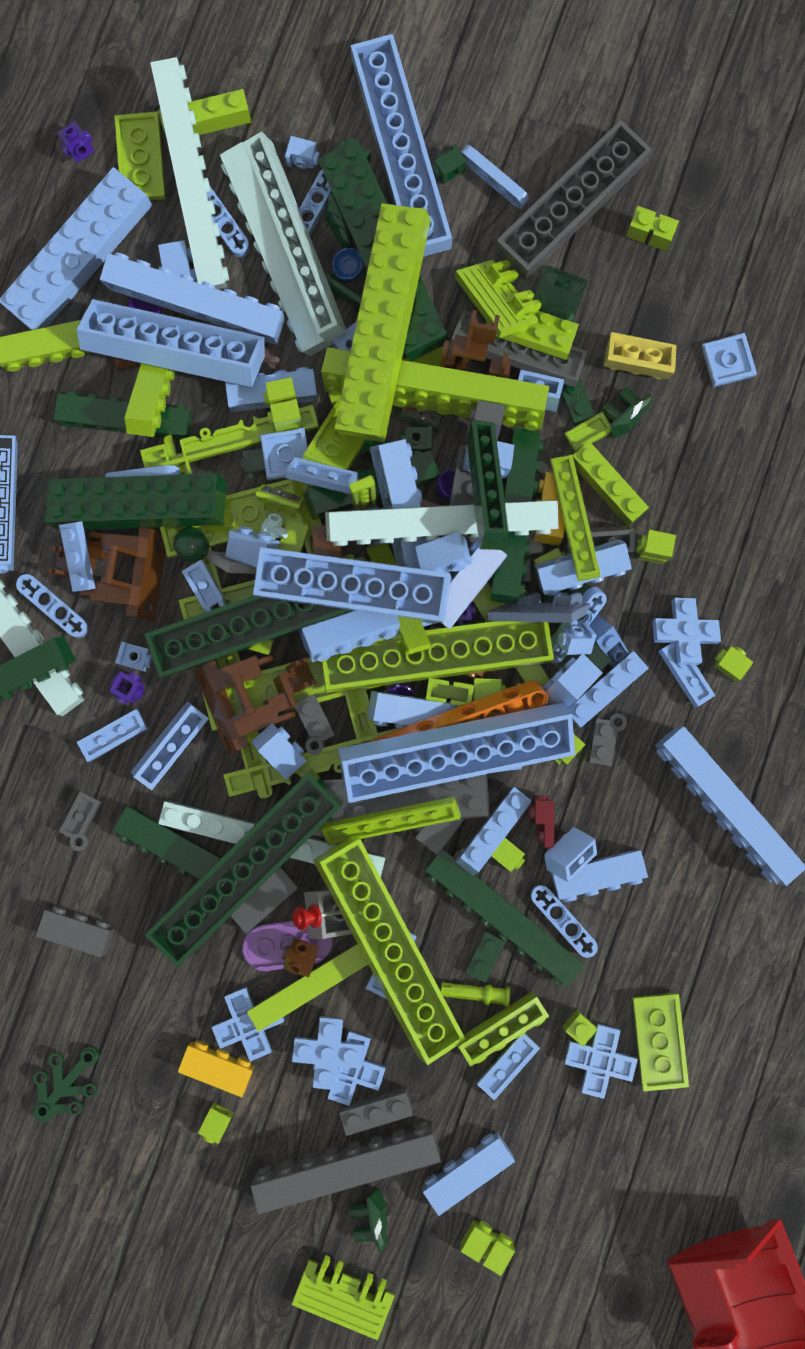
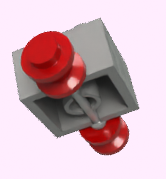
[292,889,352,939]

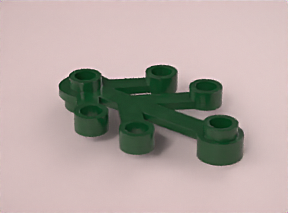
[32,1046,100,1122]

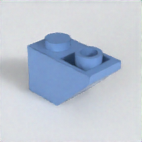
[589,614,629,668]

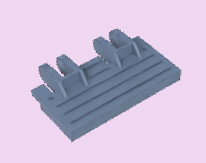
[487,592,591,623]

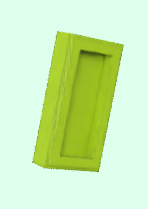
[564,412,611,454]

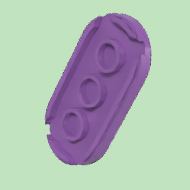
[242,920,333,971]

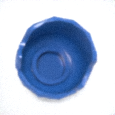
[332,248,365,282]

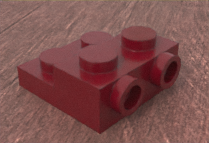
[527,796,554,848]

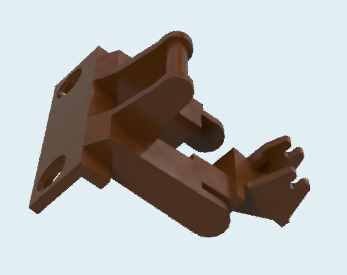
[440,310,512,425]
[48,528,166,622]
[195,656,316,756]

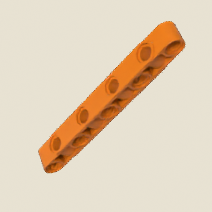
[366,681,548,743]

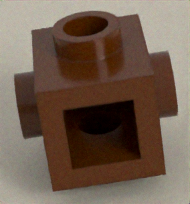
[282,938,320,978]

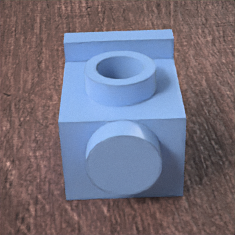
[285,136,320,169]
[557,623,597,655]
[115,642,153,672]

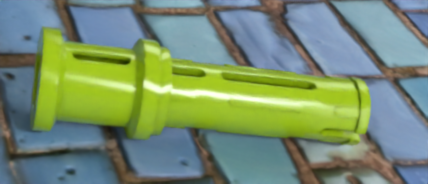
[441,982,510,1007]

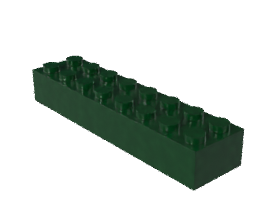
[44,473,227,530]

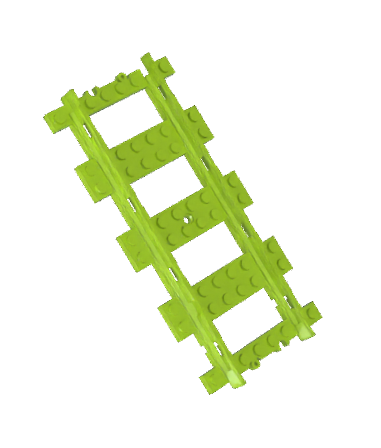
[140,405,400,798]

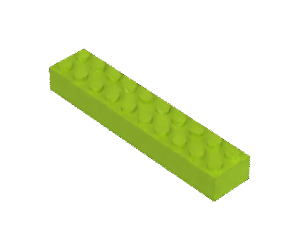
[335,203,431,442]
[321,347,549,431]
[321,621,554,693]
[313,836,466,1065]

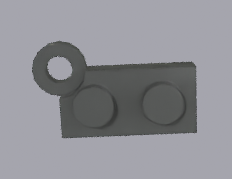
[295,694,335,755]
[588,714,627,766]
[59,791,102,851]

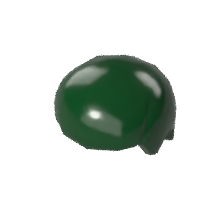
[173,526,210,563]

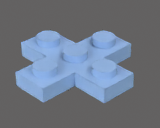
[652,598,721,665]
[212,987,285,1061]
[292,1016,364,1090]
[564,1023,637,1099]
[313,1030,386,1106]

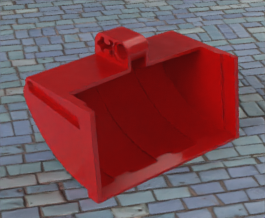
[667,1219,805,1349]

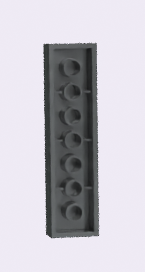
[495,120,652,281]
[319,774,490,829]
[251,1121,441,1215]

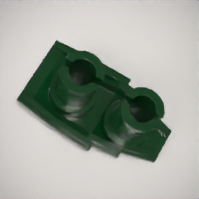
[325,192,352,248]
[602,387,653,439]
[349,1188,388,1252]

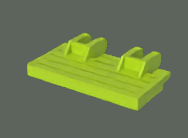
[455,260,542,338]
[292,1255,395,1340]

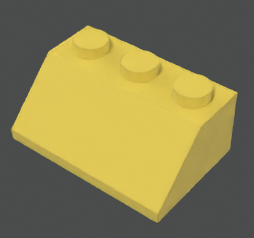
[604,332,676,380]

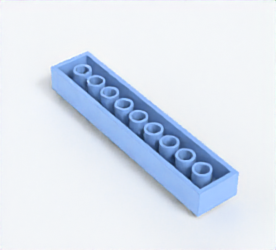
[351,34,452,257]
[338,703,575,803]

